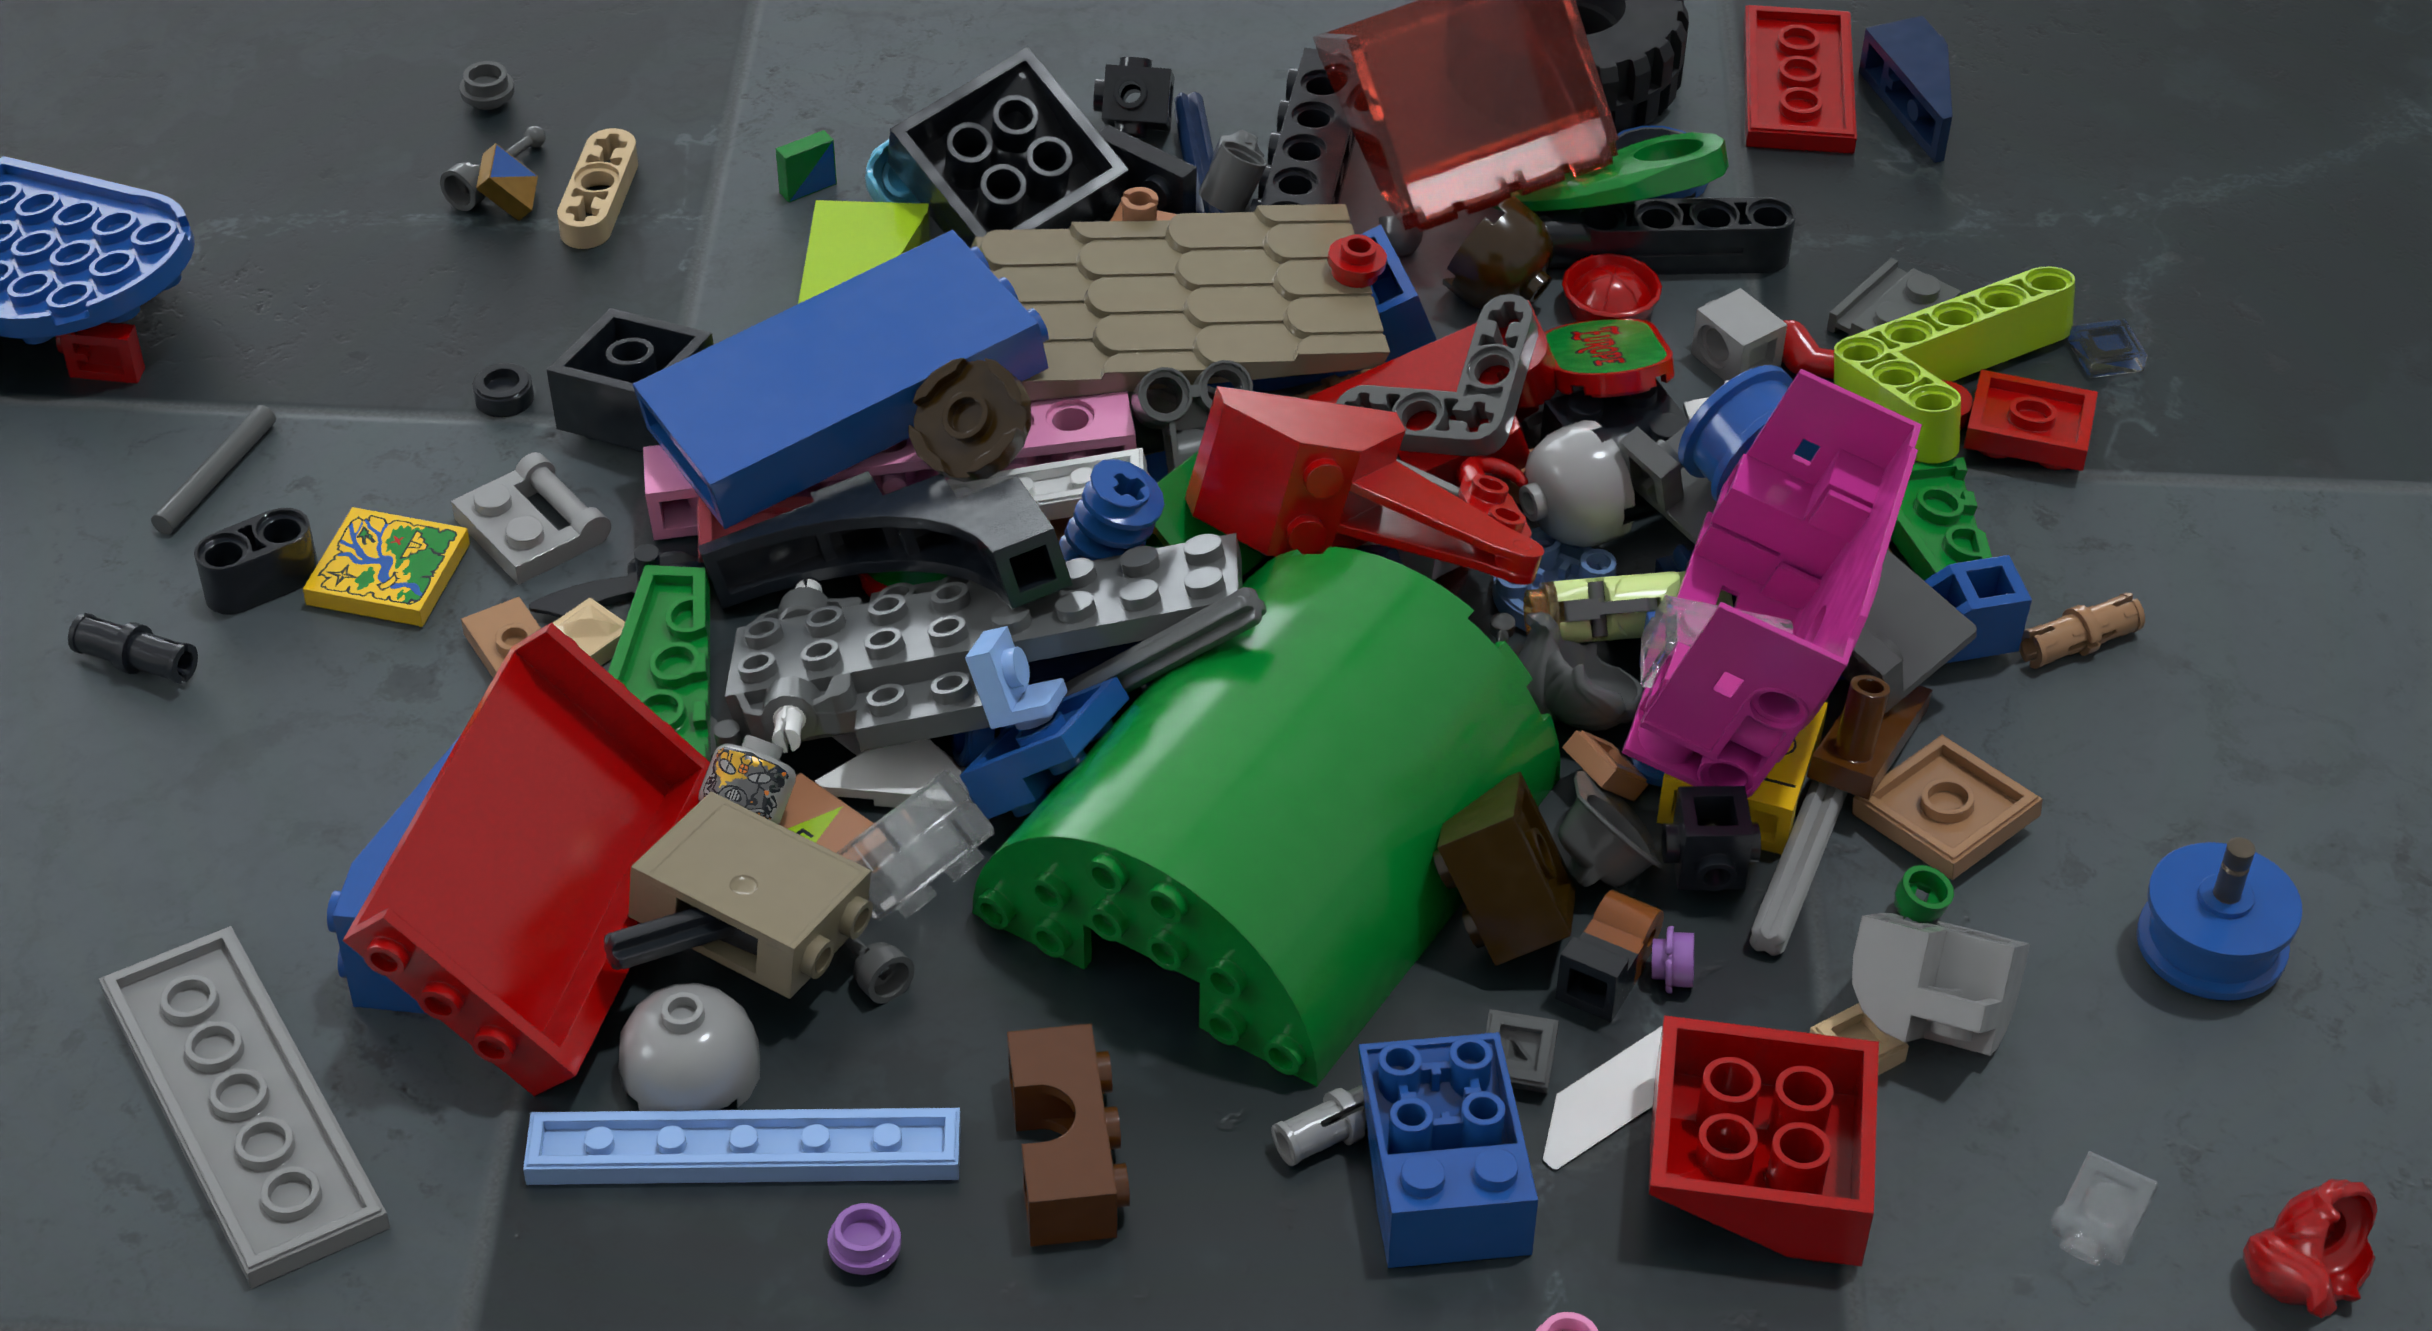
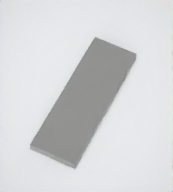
[99,926,390,1289]

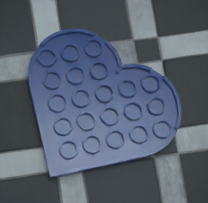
[0,156,195,344]

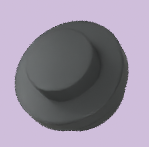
[459,61,515,110]

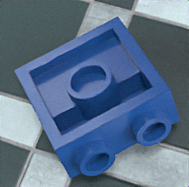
[959,676,1130,820]

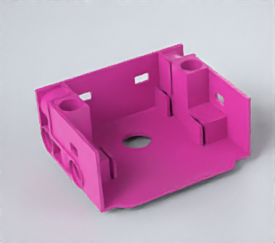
[1622,369,1922,798]

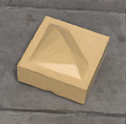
[553,598,625,666]

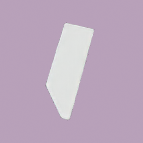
[1543,1026,1662,1170]

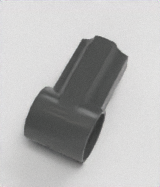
[1198,129,1267,213]

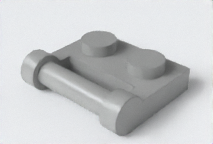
[451,452,611,585]

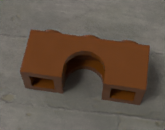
[1007,1023,1130,1247]

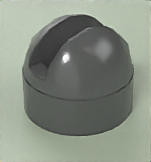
[1379,216,1424,258]

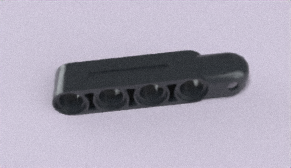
[1533,197,1796,275]

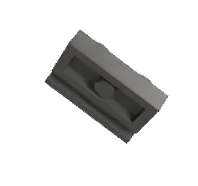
[1827,257,1962,336]

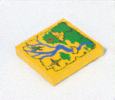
[303,507,470,627]

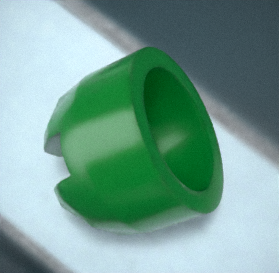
[1894,865,1954,924]

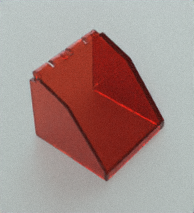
[1313,0,1619,233]

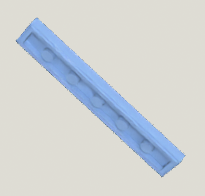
[523,1108,961,1185]

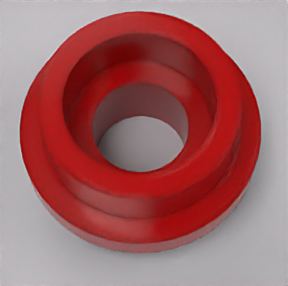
[1327,234,1387,288]

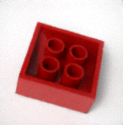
[1649,1015,1879,1267]

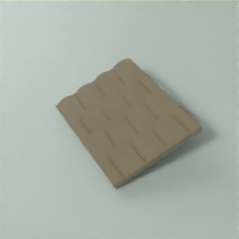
[971,204,1390,401]

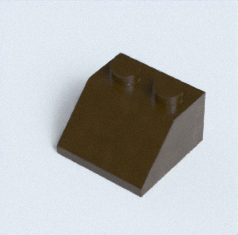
[1433,771,1576,966]

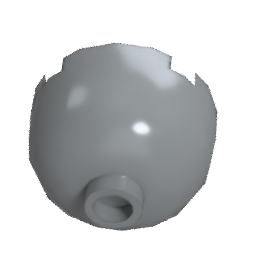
[1519,420,1635,547]
[618,983,760,1111]

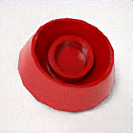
[1562,253,1662,322]

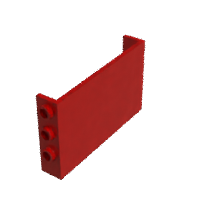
[342,622,710,1096]

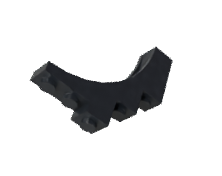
[698,471,1073,609]

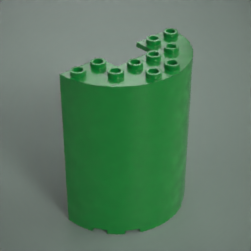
[972,547,1561,1087]

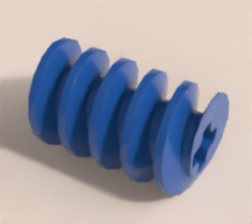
[1059,459,1165,562]

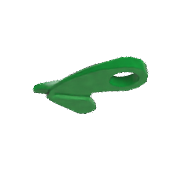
[1456,132,1729,211]

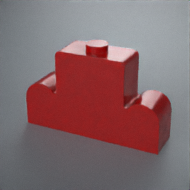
[1308,300,1557,488]

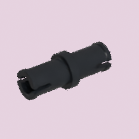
[68,613,198,684]

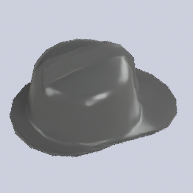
[1557,771,1662,888]

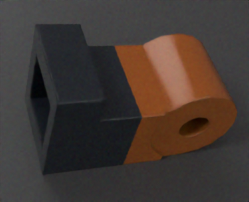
[1555,890,1664,1022]

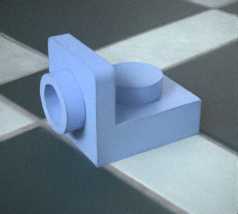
[965,626,1068,730]

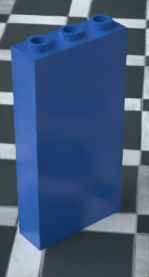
[633,230,1049,529]

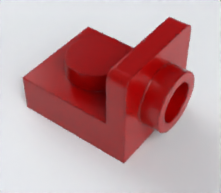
[56,322,145,384]

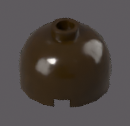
[1443,196,1553,310]

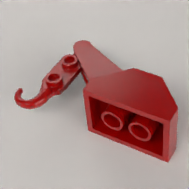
[1185,386,1544,585]

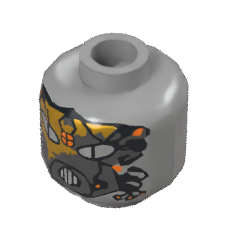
[698,735,796,824]

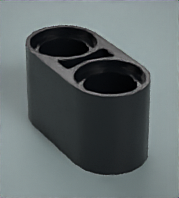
[194,508,318,614]

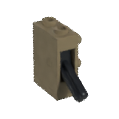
[604,791,873,999]

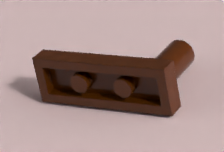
[1807,675,1933,800]

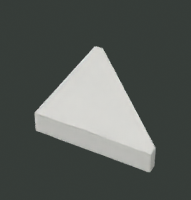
[815,739,981,816]

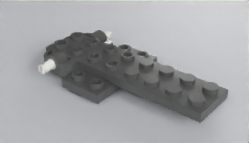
[725,533,1243,753]

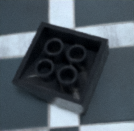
[888,46,1129,248]

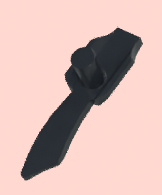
[529,544,712,618]

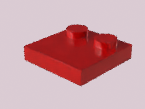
[1963,369,2098,471]

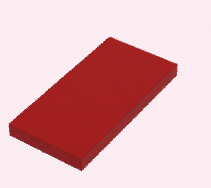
[1743,5,1857,153]

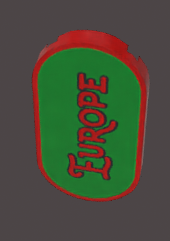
[1544,318,1675,398]

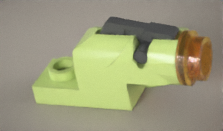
[1523,571,1733,643]

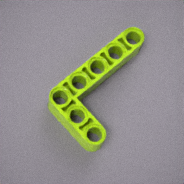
[1834,266,2075,463]

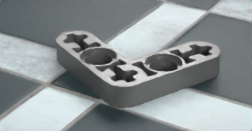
[1336,294,1538,457]

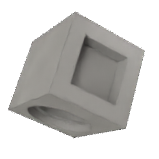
[1691,288,1787,381]

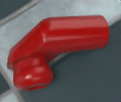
[1782,320,1834,379]

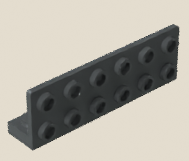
[1619,425,1977,714]

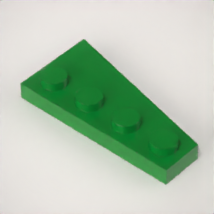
[608,565,711,762]

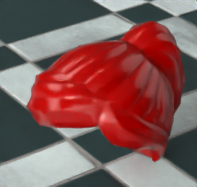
[2243,1178,2378,1319]

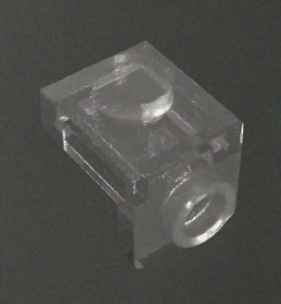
[2051,1151,2157,1266]

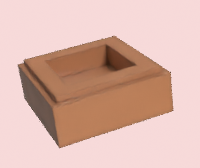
[1562,730,1649,802]

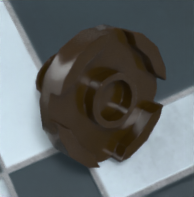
[909,358,1031,482]

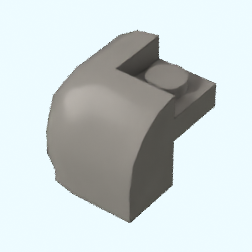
[1852,913,2030,1056]

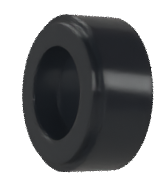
[472,363,534,417]

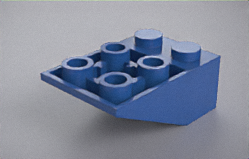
[1358,1032,1538,1268]

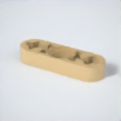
[557,128,638,249]

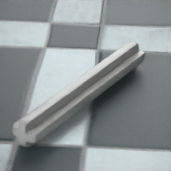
[1749,780,1848,956]

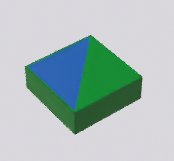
[775,130,837,203]

